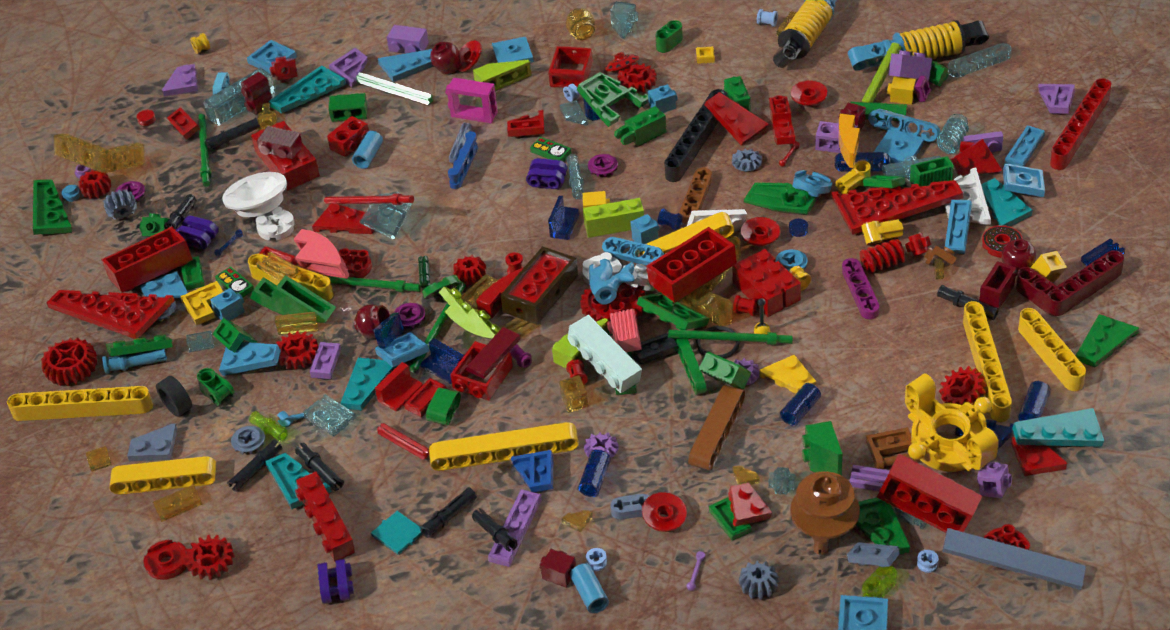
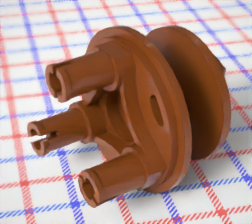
[790,471,860,555]

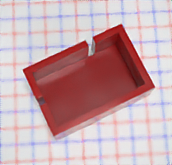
[732,249,801,317]

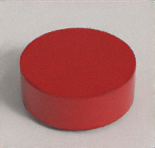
[136,110,156,126]

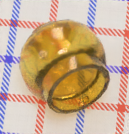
[566,8,595,40]

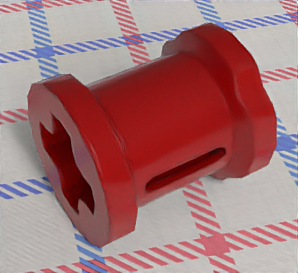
[505,252,523,274]
[733,295,758,316]
[566,359,588,387]

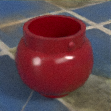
[430,42,461,74]
[1002,239,1036,276]
[354,304,391,339]

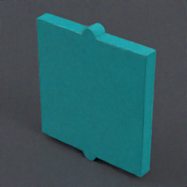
[371,511,422,555]

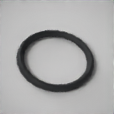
[696,326,740,358]

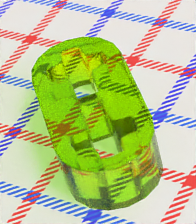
[862,565,897,598]

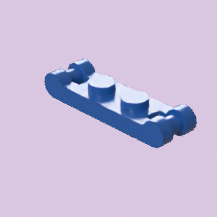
[448,131,478,189]

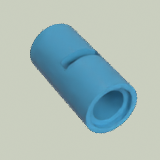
[352,131,383,169]
[570,564,609,613]

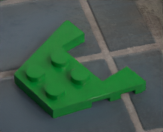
[577,72,648,127]

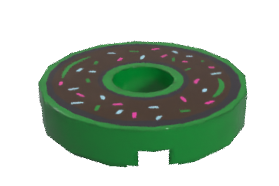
[422,275,461,300]

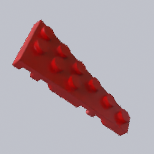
[831,180,964,235]

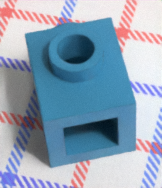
[648,84,678,113]
[631,214,659,244]
[210,288,245,321]

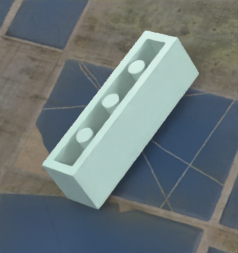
[568,314,642,393]

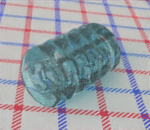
[936,114,969,154]

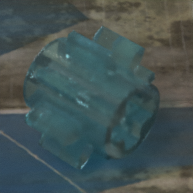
[768,467,795,495]

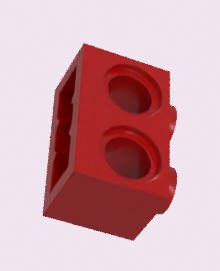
[327,116,369,158]

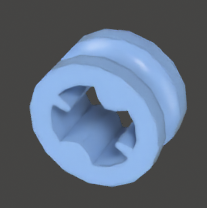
[563,83,580,102]
[586,548,607,571]
[917,550,939,573]

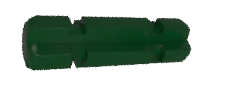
[418,255,430,288]

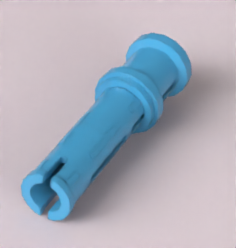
[102,349,167,374]

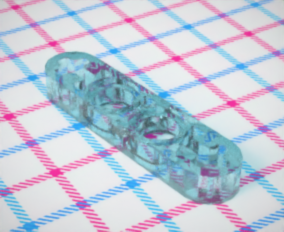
[948,43,1012,77]

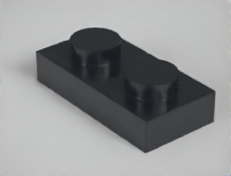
[632,333,678,365]

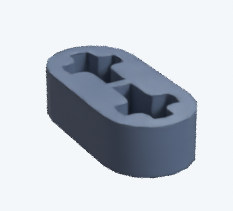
[610,494,649,520]

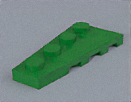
[33,179,72,235]

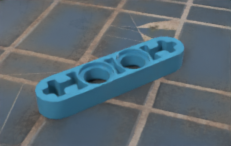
[869,109,940,142]
[602,237,665,265]

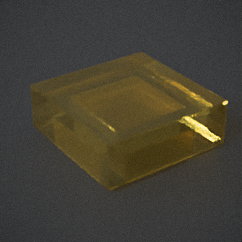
[86,446,112,472]

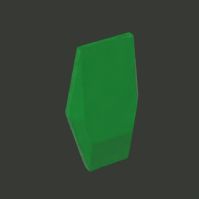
[744,182,816,214]

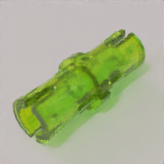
[249,411,288,442]

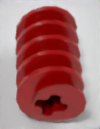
[860,239,905,273]

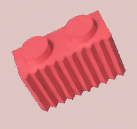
[607,308,641,353]

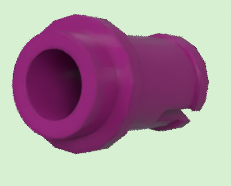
[509,344,532,368]

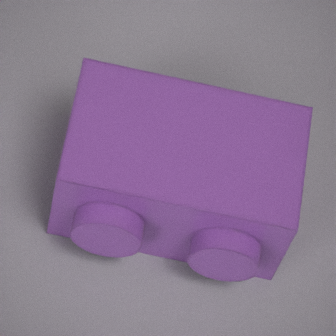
[387,25,429,53]
[889,50,932,80]

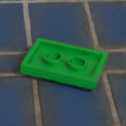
[637,293,710,330]

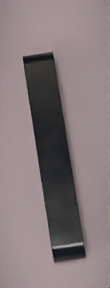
[664,89,727,182]

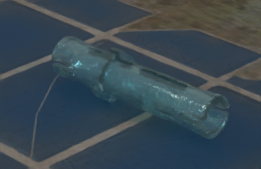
[566,154,584,199]

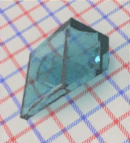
[360,192,413,240]

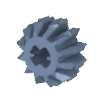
[103,189,137,220]
[739,560,779,600]

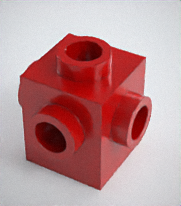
[269,56,298,83]

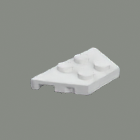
[945,168,991,225]

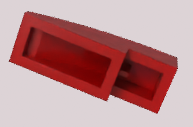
[476,267,524,319]

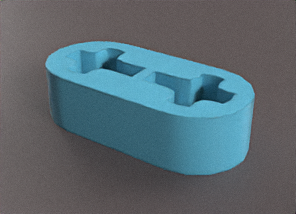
[213,72,230,99]

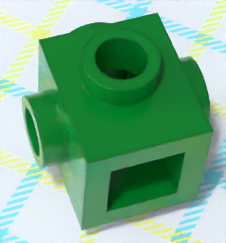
[140,213,170,237]

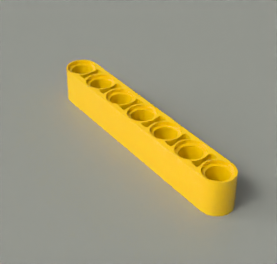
[963,301,1012,422]
[7,386,153,421]
[429,422,579,471]

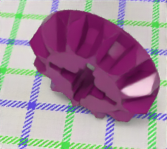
[588,154,618,177]
[115,181,145,201]
[393,303,425,329]

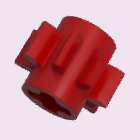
[905,233,932,256]

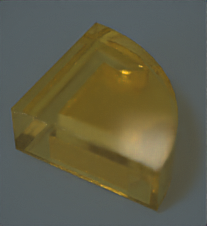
[933,258,944,279]
[732,466,760,485]
[561,510,593,532]

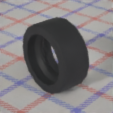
[156,375,192,417]

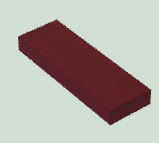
[466,327,521,379]

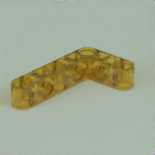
[53,134,145,173]
[680,236,741,326]

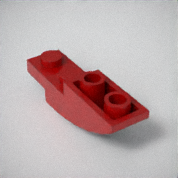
[769,95,796,145]

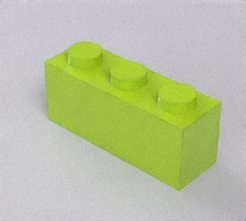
[583,198,644,238]

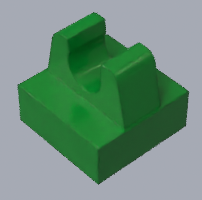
[929,61,949,86]

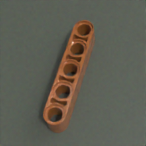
[688,385,745,470]

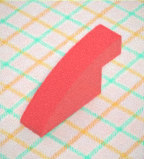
[293,229,349,279]

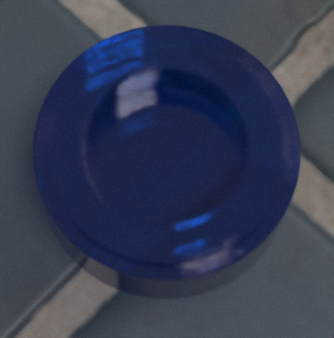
[789,218,808,237]

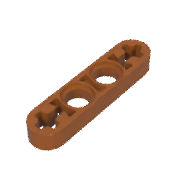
[680,168,712,224]

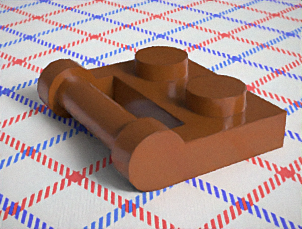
[866,427,920,469]

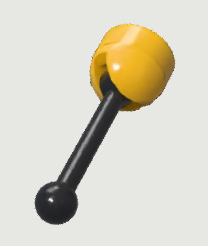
[754,298,770,334]

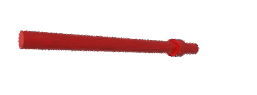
[324,194,414,205]

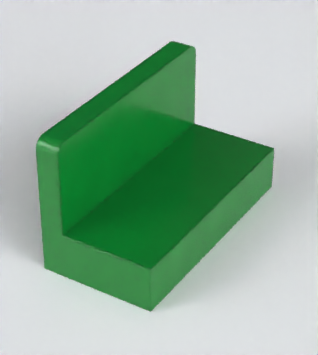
[212,318,257,353]

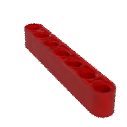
[1050,78,1112,170]

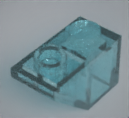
[610,1,638,39]

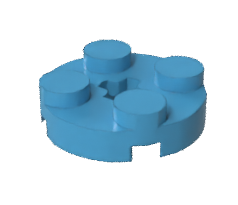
[792,170,832,197]

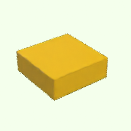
[696,46,715,64]

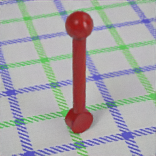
[779,141,800,167]

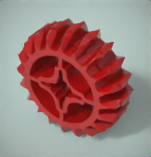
[41,337,98,386]

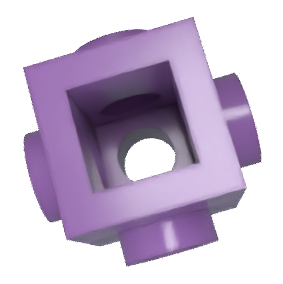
[977,462,1012,498]

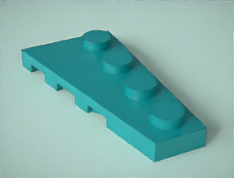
[269,65,346,113]
[1012,408,1105,447]

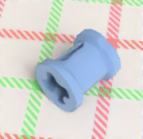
[757,9,778,27]

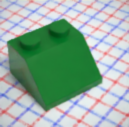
[802,421,843,476]

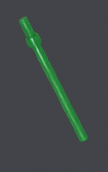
[198,114,211,187]
[324,275,421,292]
[409,281,466,373]
[668,330,793,345]

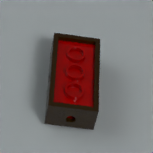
[501,246,578,325]

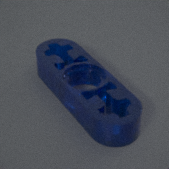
[834,152,891,172]

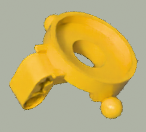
[905,373,999,472]

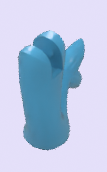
[589,259,635,305]

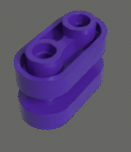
[526,158,568,189]
[176,216,219,249]
[318,559,354,604]

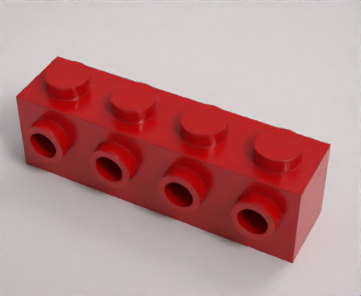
[295,471,355,562]

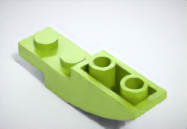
[439,287,501,340]

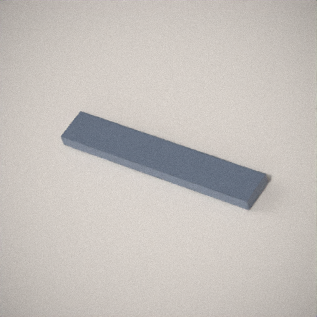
[942,528,1086,590]

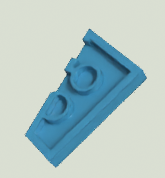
[378,49,433,82]
[219,342,281,376]

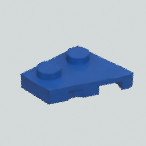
[511,450,553,492]

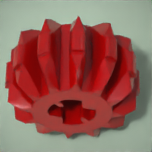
[79,169,111,199]
[453,254,487,287]

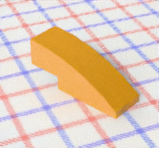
[838,114,860,168]

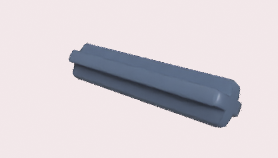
[448,122,472,163]

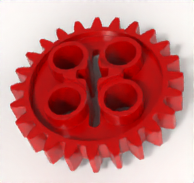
[580,282,645,322]

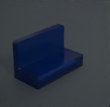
[548,195,579,240]
[421,338,464,384]

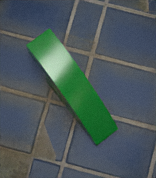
[250,275,336,323]

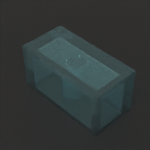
[186,330,215,353]

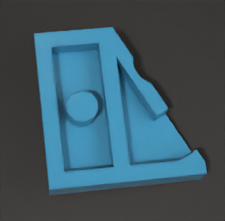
[140,271,188,298]

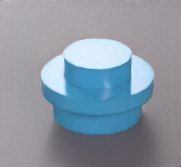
[62,185,81,202]

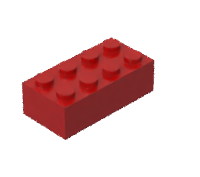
[251,121,320,191]
[101,227,193,293]
[646,227,737,303]
[877,454,982,533]

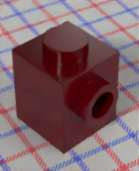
[839,102,865,131]
[539,549,576,588]

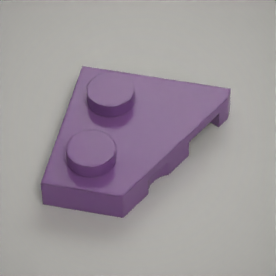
[329,48,367,87]
[162,64,198,97]
[1038,84,1075,114]

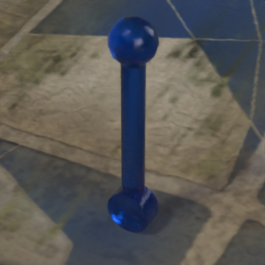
[214,230,243,257]

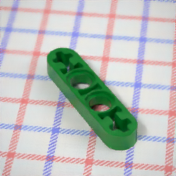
[673,338,707,395]

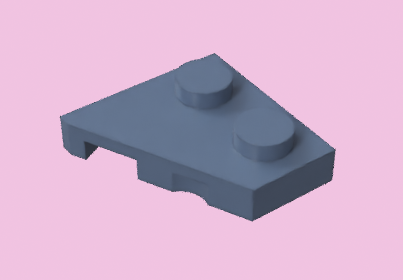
[127,423,177,461]

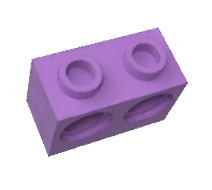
[815,121,857,153]

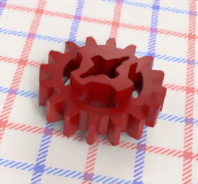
[617,63,657,94]
[276,331,319,370]
[939,366,987,405]
[184,535,235,580]

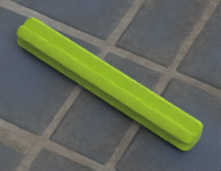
[862,42,901,103]

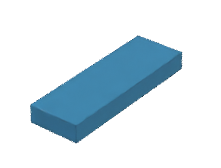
[1004,125,1045,167]
[945,200,972,254]

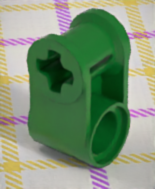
[197,368,235,406]

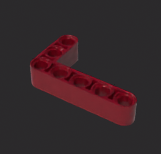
[1016,251,1124,317]

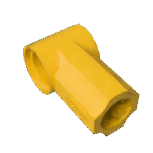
[835,160,871,194]
[861,219,903,245]

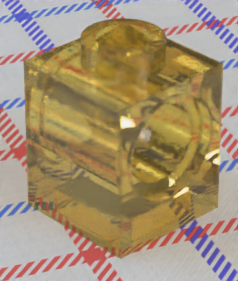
[559,376,588,413]

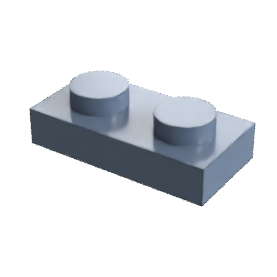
[847,542,900,567]

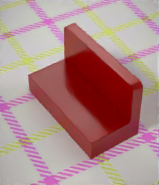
[375,362,423,411]

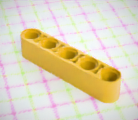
[639,212,735,266]
[248,254,334,301]
[1018,308,1086,391]
[109,456,216,495]

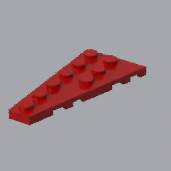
[46,290,175,339]

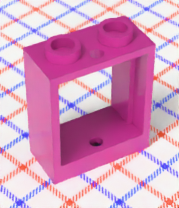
[446,77,498,124]

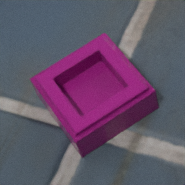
[914,76,931,102]

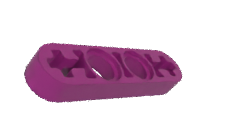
[842,258,879,319]

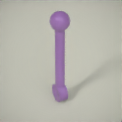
[687,551,705,591]

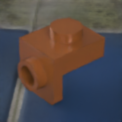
[924,246,957,265]

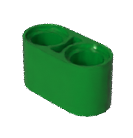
[655,20,683,53]
[426,387,461,425]

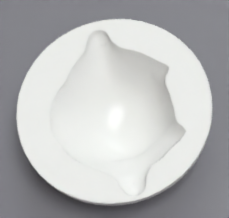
[222,172,287,217]

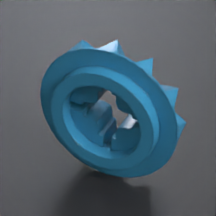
[776,249,807,271]

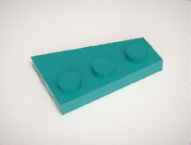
[981,178,1033,227]
[341,357,398,411]
[265,453,332,510]

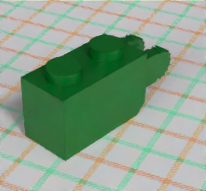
[614,106,667,146]

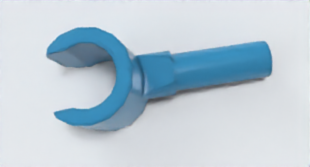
[277,411,309,428]

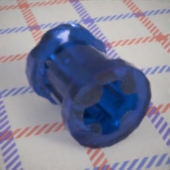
[657,208,683,231]

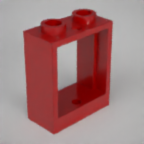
[548,46,593,88]
[450,341,513,401]

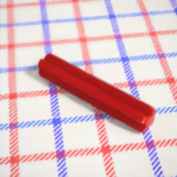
[377,423,429,460]

